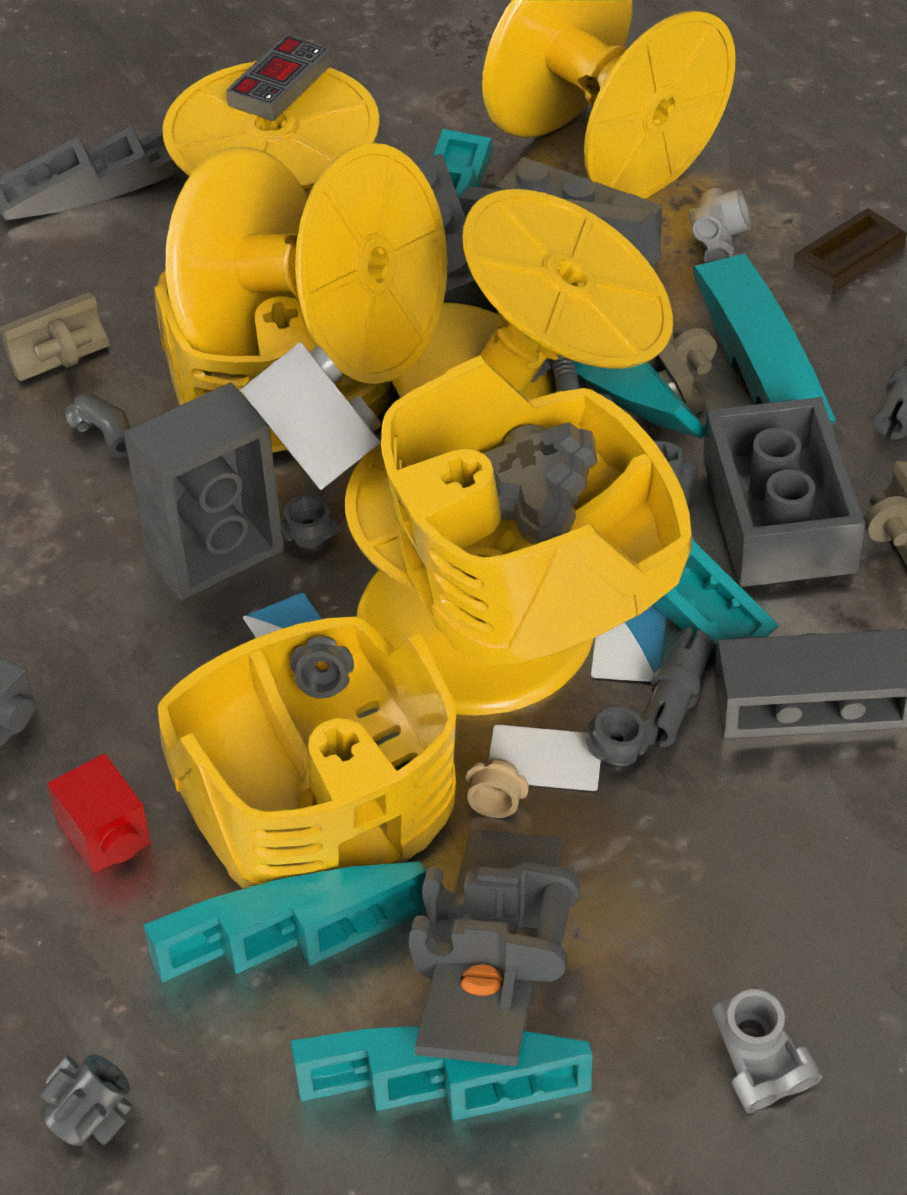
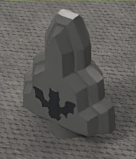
[483,423,598,545]

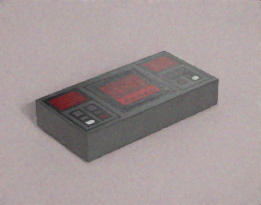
[226,34,332,121]

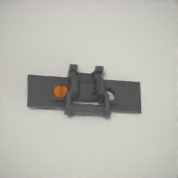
[409,830,581,1066]

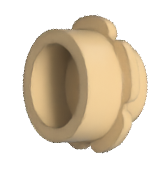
[465,759,529,819]

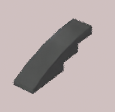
[0,126,182,220]

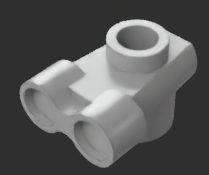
[689,188,751,263]
[712,987,823,1113]

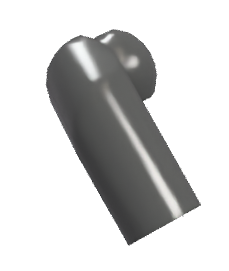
[65,393,131,458]

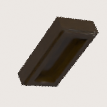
[793,208,907,294]

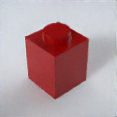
[47,753,151,874]

